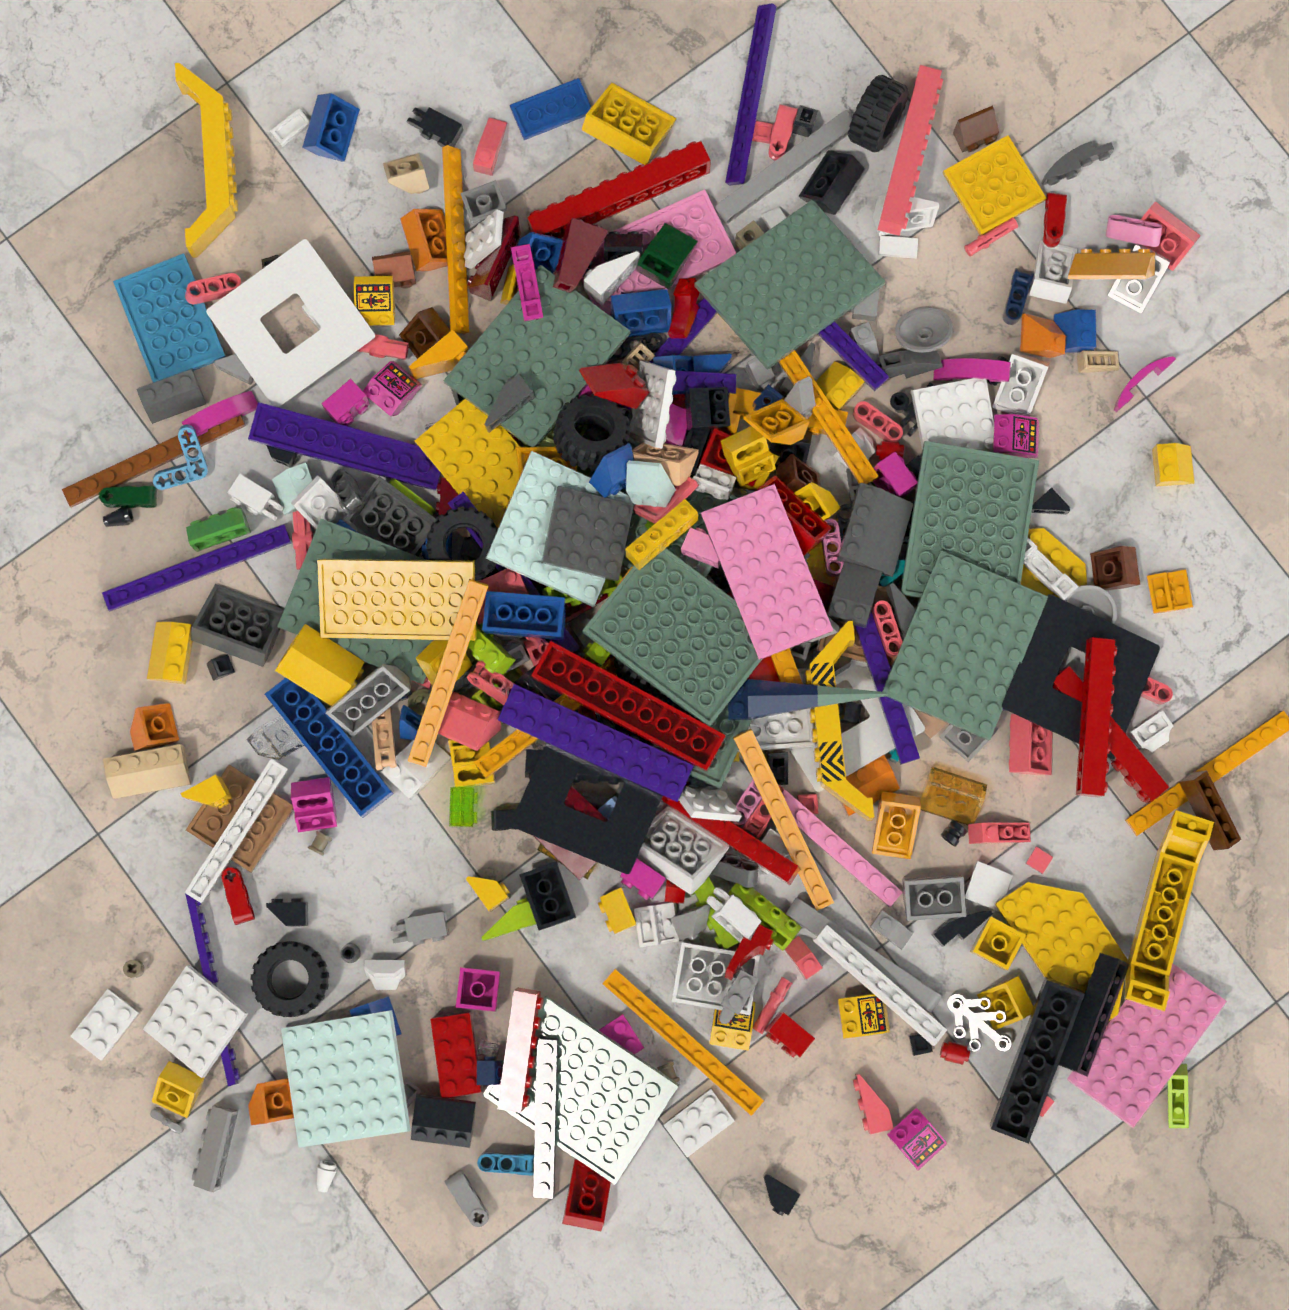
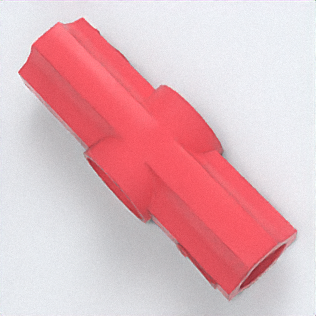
[357,334,409,360]
[292,511,313,570]

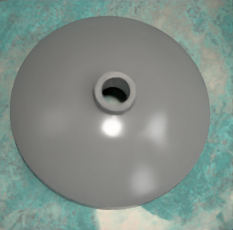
[895,307,953,353]
[1064,585,1117,624]

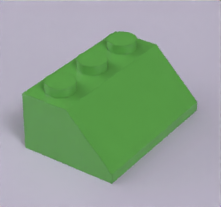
[186,507,251,552]

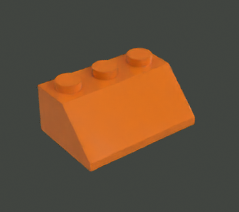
[400,209,448,271]
[840,755,900,817]

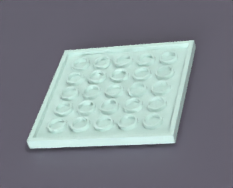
[486,451,635,607]
[281,1010,411,1148]

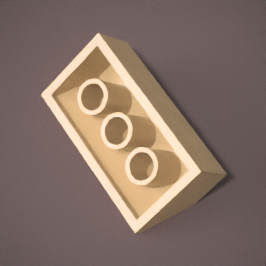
[103,744,191,799]

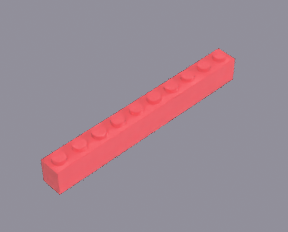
[877,65,943,236]

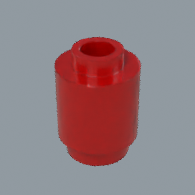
[876,441,904,460]
[940,1041,970,1065]

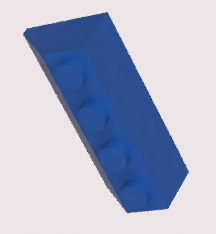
[482,591,565,640]

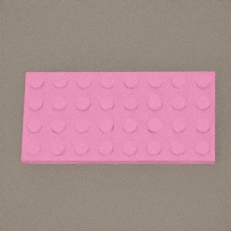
[581,189,736,316]
[701,484,833,660]
[1067,964,1227,1128]

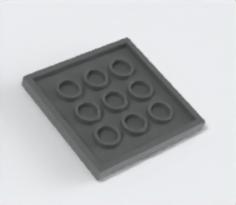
[541,486,634,581]

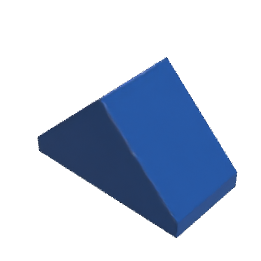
[399,705,422,740]

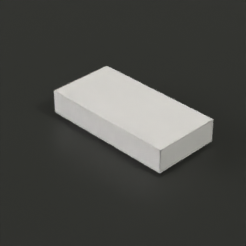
[270,108,310,147]
[879,236,918,259]

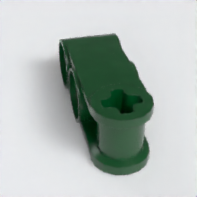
[99,486,157,508]

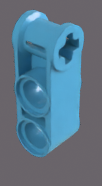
[477,1153,534,1176]

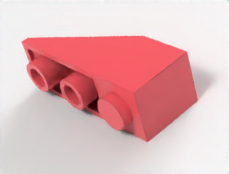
[968,823,1031,844]
[853,1074,893,1134]

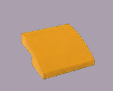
[720,393,740,436]
[1147,569,1193,614]

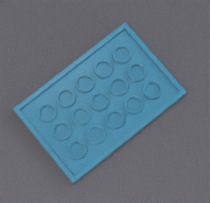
[113,253,226,382]

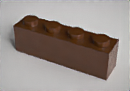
[1179,771,1242,851]

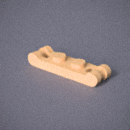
[372,707,397,770]

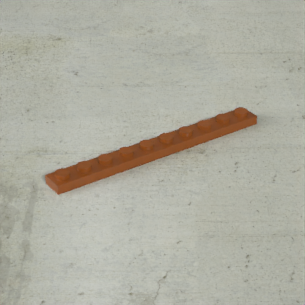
[62,415,246,508]

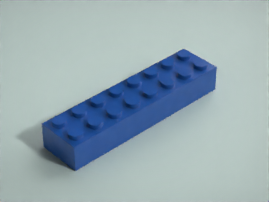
[264,678,393,818]

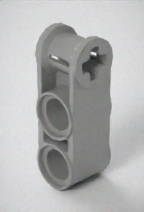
[445,1170,489,1227]

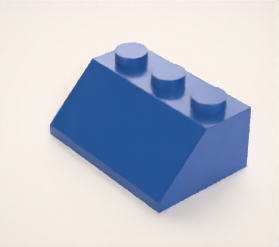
[302,93,360,162]
[611,289,671,337]

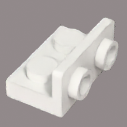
[692,464,736,500]

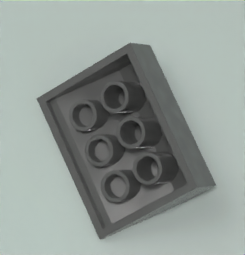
[344,476,437,556]
[837,483,913,577]
[191,584,284,667]

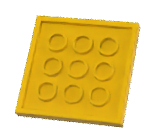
[942,135,1047,235]

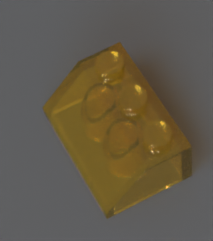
[920,766,987,826]

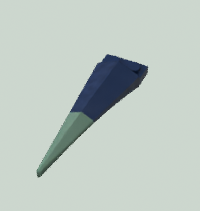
[728,679,888,720]

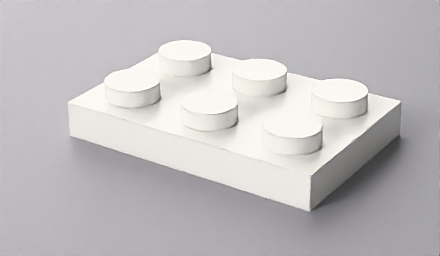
[464,209,503,269]
[291,475,348,529]
[679,787,742,822]
[70,989,140,1061]
[664,1089,734,1157]

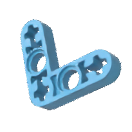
[153,424,208,490]

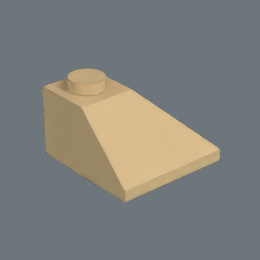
[383,153,430,194]

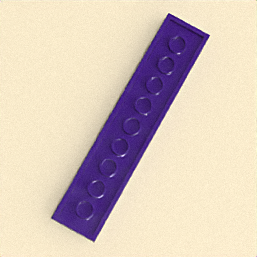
[248,402,441,491]
[498,684,694,802]

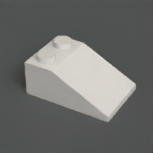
[873,193,939,236]
[1029,240,1077,304]
[1108,244,1171,313]
[584,251,640,306]
[992,350,1049,417]
[381,740,451,800]

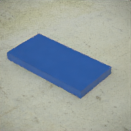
[510,78,592,140]

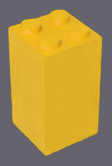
[275,624,365,706]

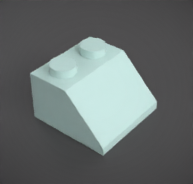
[626,460,676,507]
[272,463,313,515]

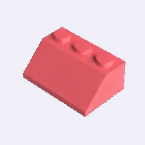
[1141,201,1201,271]
[438,691,501,751]
[1009,714,1053,775]

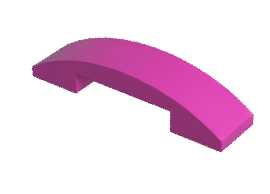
[511,244,544,321]
[1114,356,1176,413]
[933,358,1011,382]
[182,391,258,438]

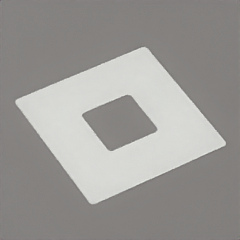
[206,239,375,407]
[789,654,925,792]

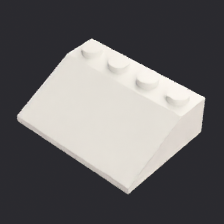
[637,806,729,895]
[672,942,760,1015]

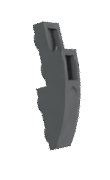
[1041,141,1114,186]
[867,350,943,385]

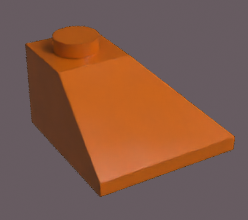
[1020,313,1066,358]
[130,703,179,751]
[248,1078,294,1125]

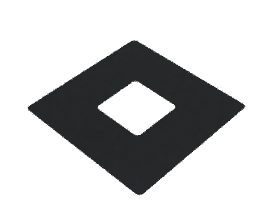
[1002,594,1160,759]
[511,742,663,874]

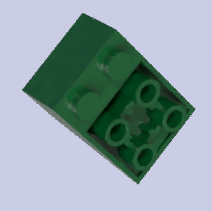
[636,223,698,290]

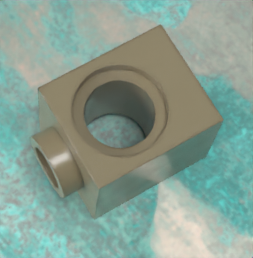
[735,220,764,250]

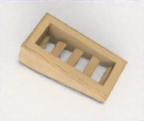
[620,341,655,373]
[1077,351,1119,373]

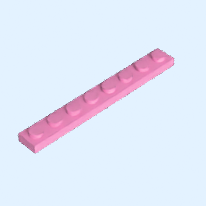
[782,790,903,907]

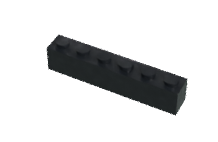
[1058,953,1130,1077]

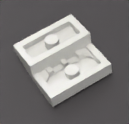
[965,861,1013,912]
[634,903,681,947]

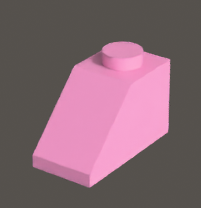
[681,528,719,568]

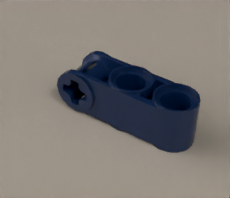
[1003,268,1034,325]

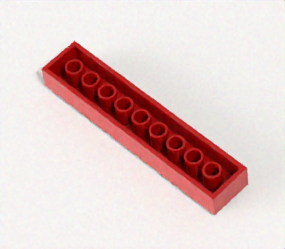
[527,141,711,238]
[531,641,726,772]

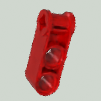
[1043,192,1067,248]
[221,867,255,925]

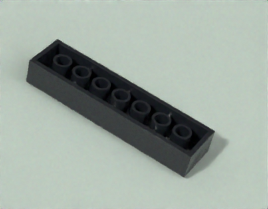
[990,977,1085,1144]

